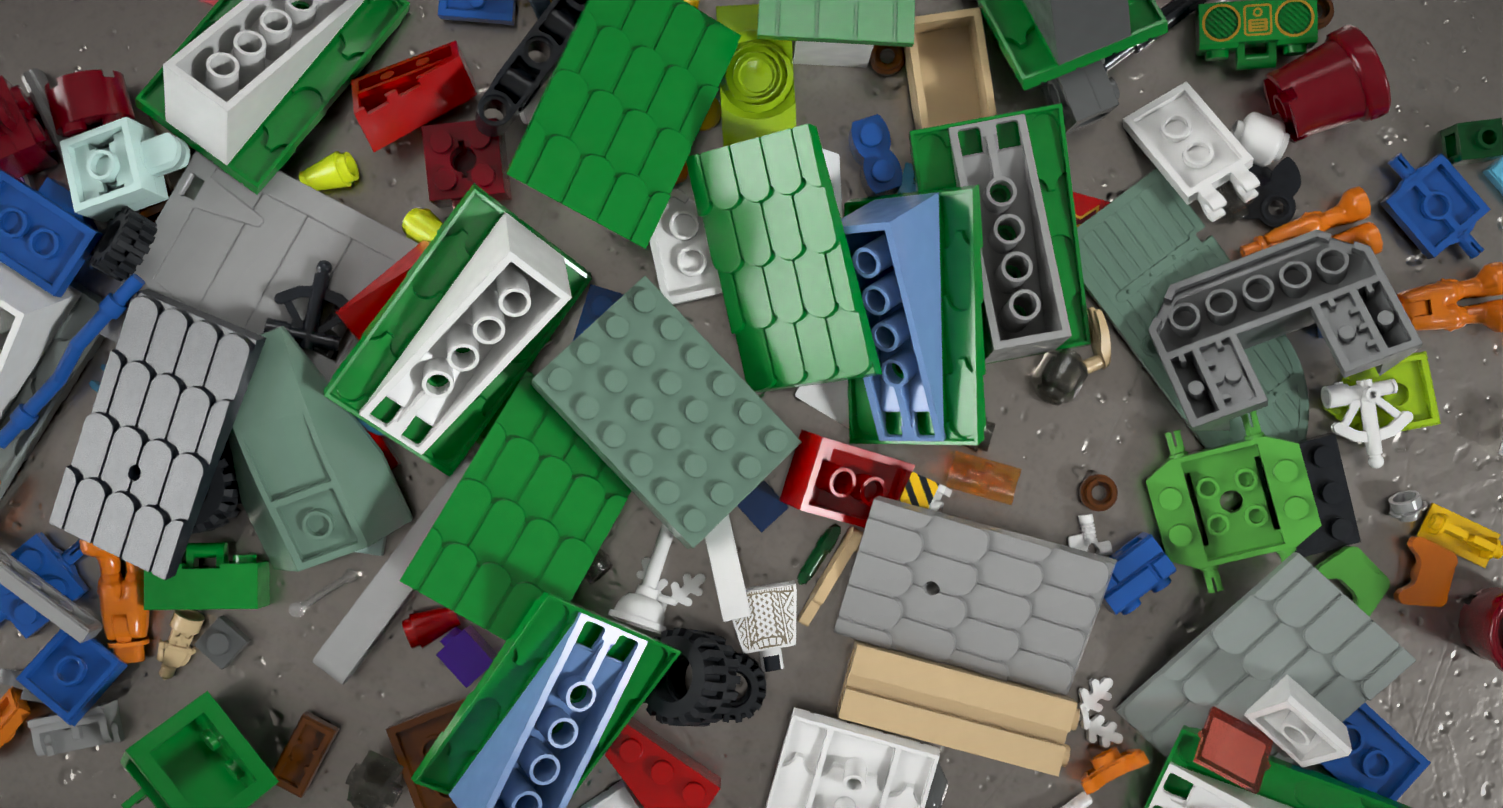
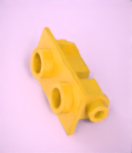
[1416,503,1503,568]

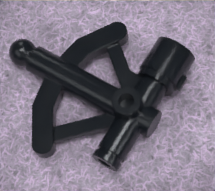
[264,260,348,352]

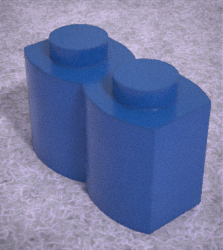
[848,114,903,197]

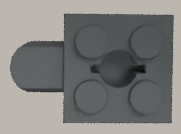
[1039,58,1120,135]

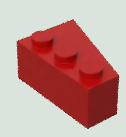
[351,40,477,152]
[605,717,721,808]

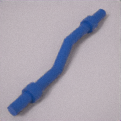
[0,273,145,449]

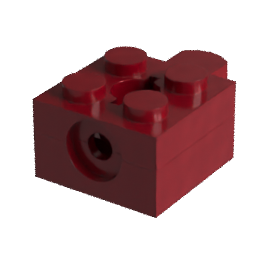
[0,75,58,178]
[421,118,512,210]

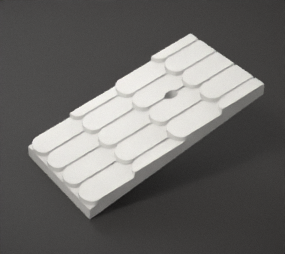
[765,707,940,808]

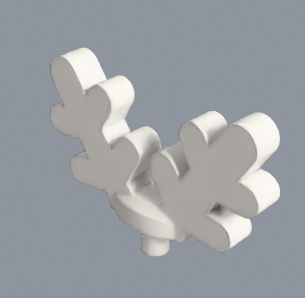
[636,558,706,613]
[1077,677,1123,748]

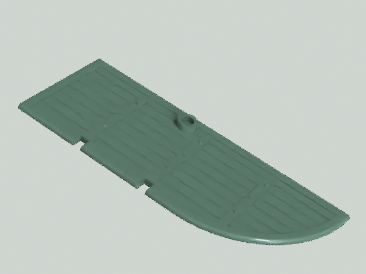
[1077,168,1309,506]

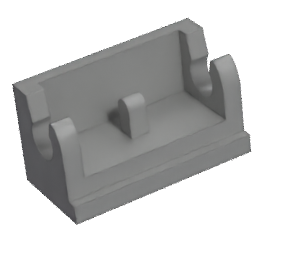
[27,700,125,756]

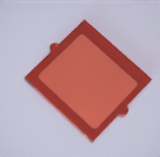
[1193,706,1274,795]

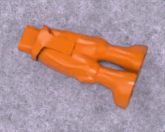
[1240,186,1383,257]
[1397,262,1503,333]
[79,539,150,663]

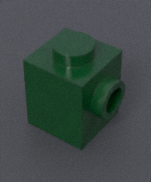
[1440,118,1503,166]

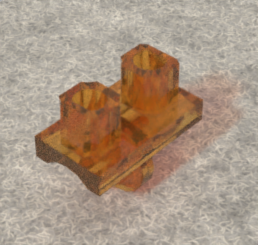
[945,451,1022,505]

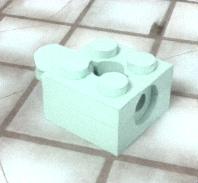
[60,117,190,223]

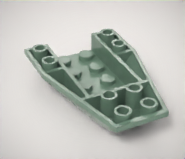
[228,326,413,572]

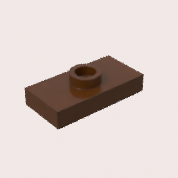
[272,711,340,798]

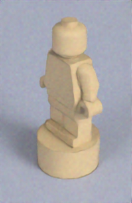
[157,610,205,680]

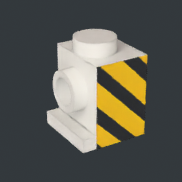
[899,472,952,512]

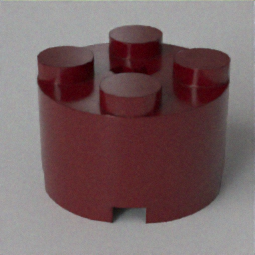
[44,69,136,138]

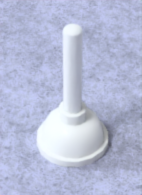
[608,523,674,634]

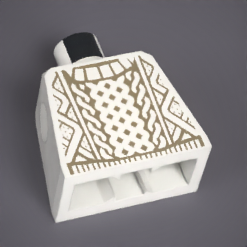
[732,580,797,672]

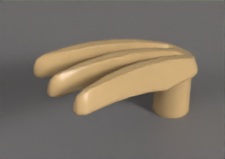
[1080,307,1111,375]

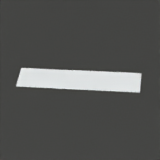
[705,514,751,622]

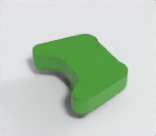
[1315,546,1390,617]

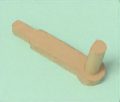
[797,526,863,627]

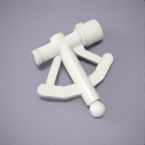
[1321,379,1413,469]

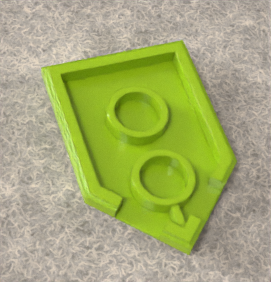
[1322,351,1441,432]

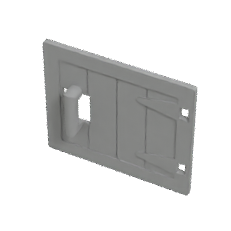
[99,151,419,383]

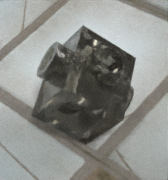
[346,750,404,808]

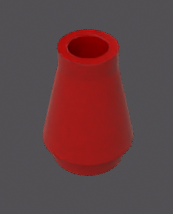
[401,607,461,649]

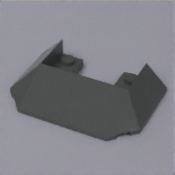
[1148,229,1423,431]

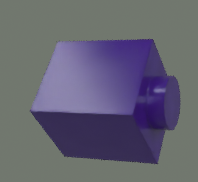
[436,624,497,688]

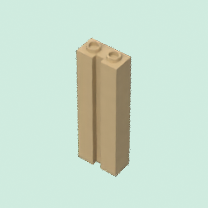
[836,640,1080,777]

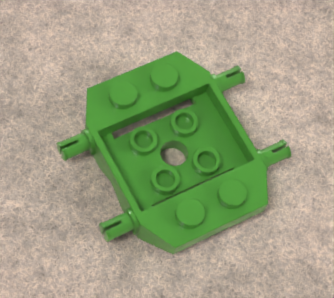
[1146,410,1322,593]

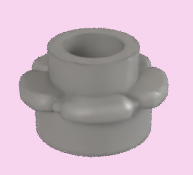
[1389,490,1428,522]

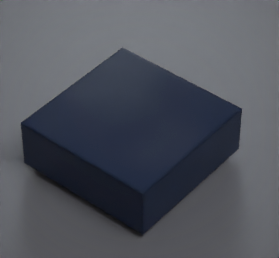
[737,480,789,533]

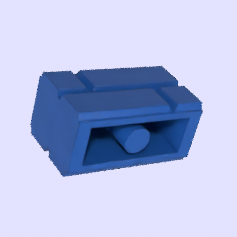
[1102,532,1177,615]

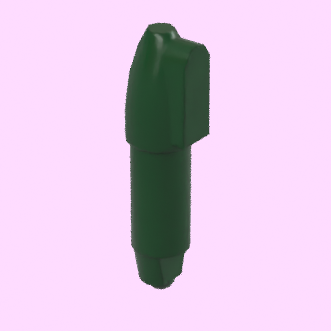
[797,523,841,585]

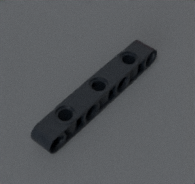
[475,0,585,137]

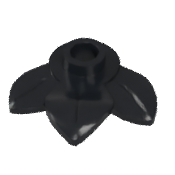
[1227,157,1301,227]

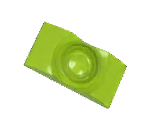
[716,4,796,147]

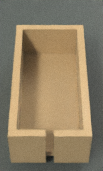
[904,7,997,130]

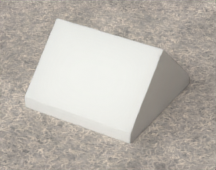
[1244,674,1352,767]

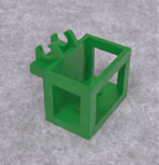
[120,691,279,808]

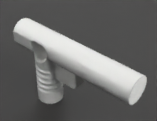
[1067,513,1113,556]

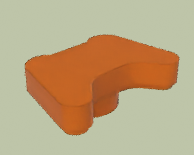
[1393,536,1458,607]
[1081,746,1150,795]

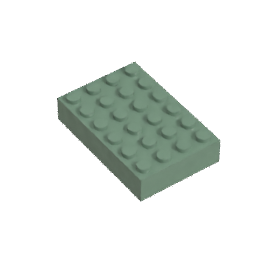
[530,276,802,549]

